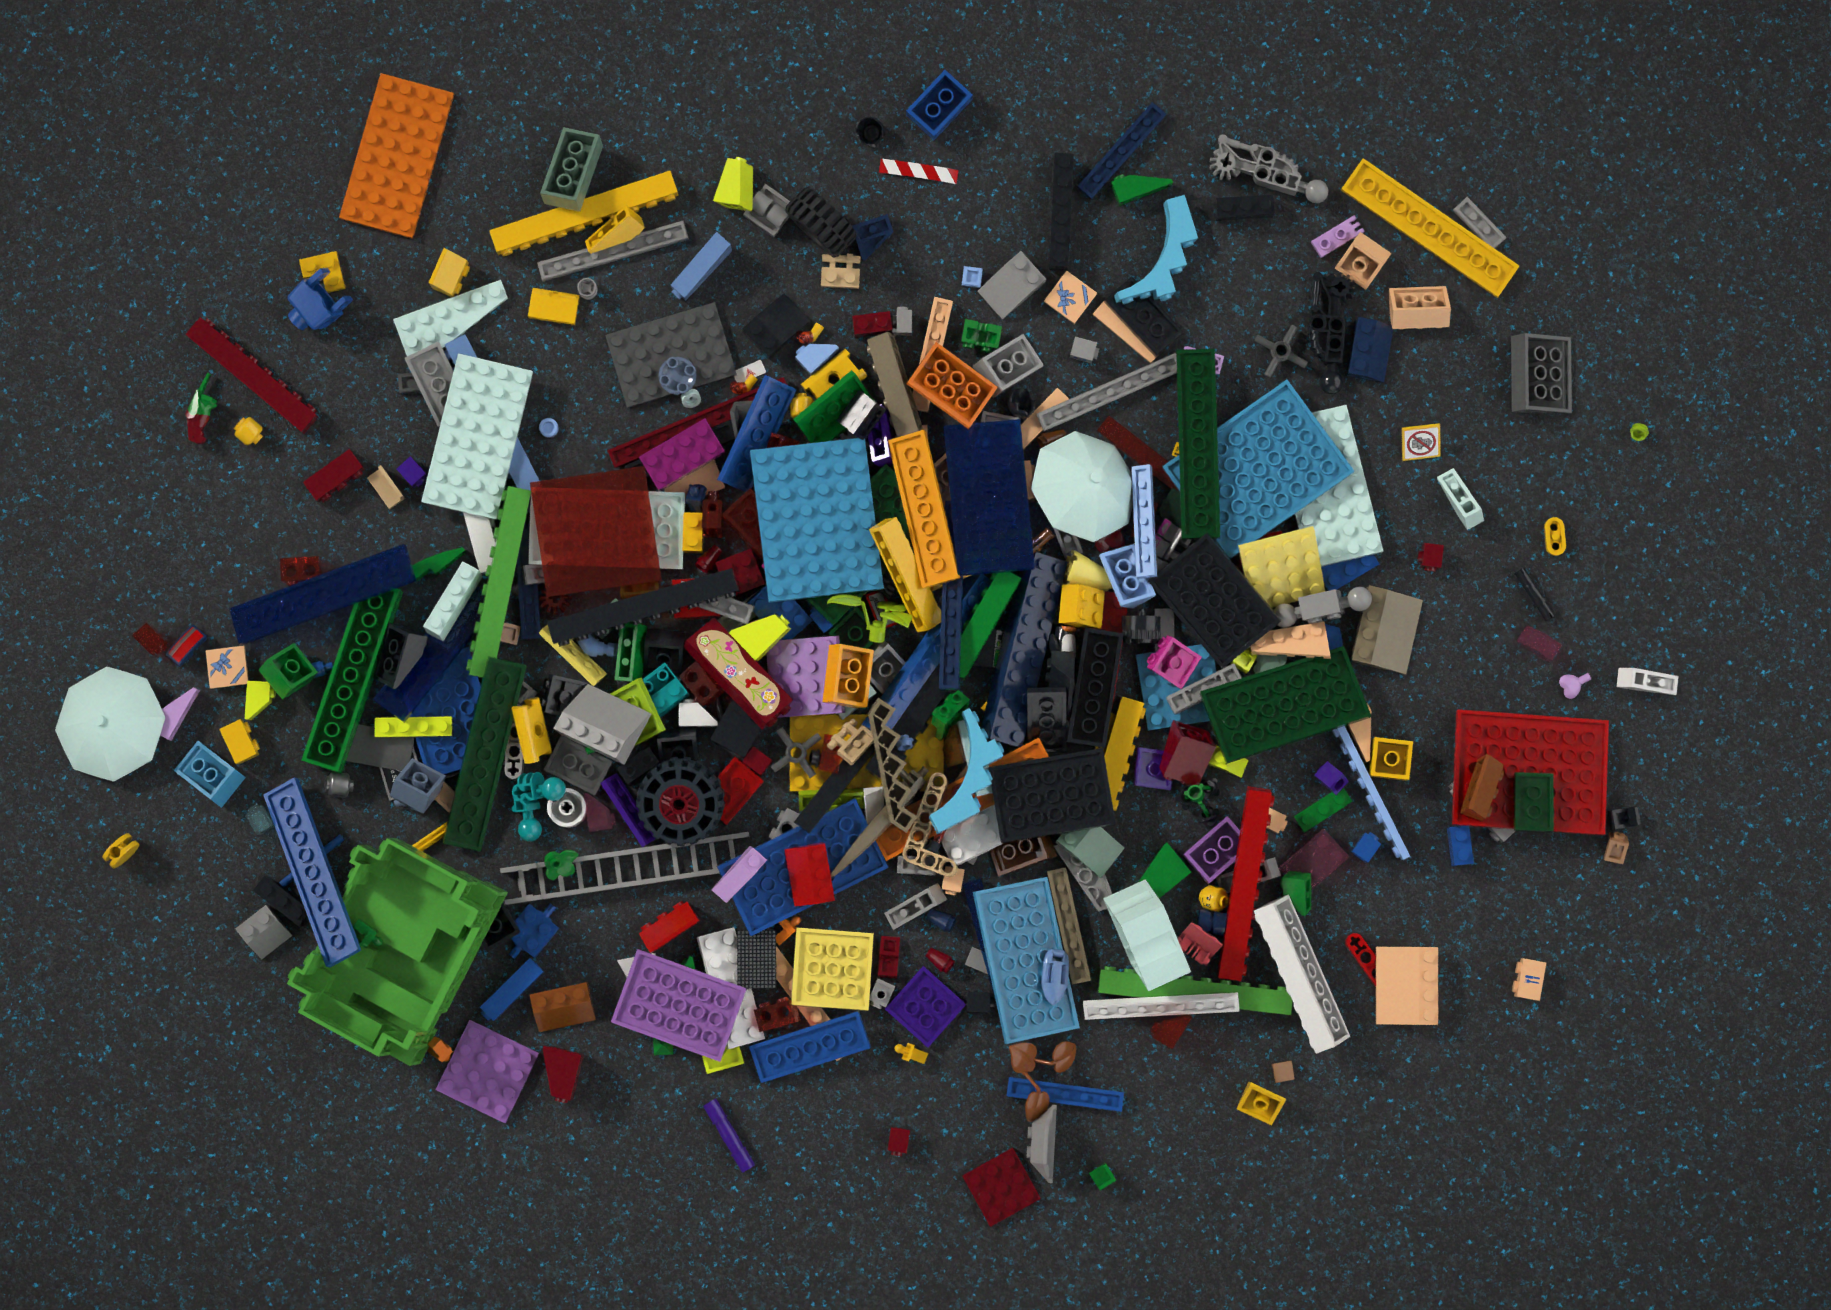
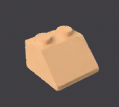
[1335,232,1391,290]

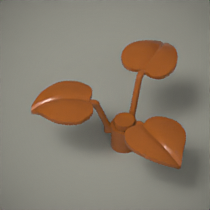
[1009,1041,1076,1122]

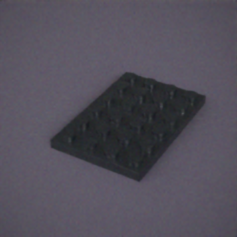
[1148,532,1281,668]
[988,748,1116,844]

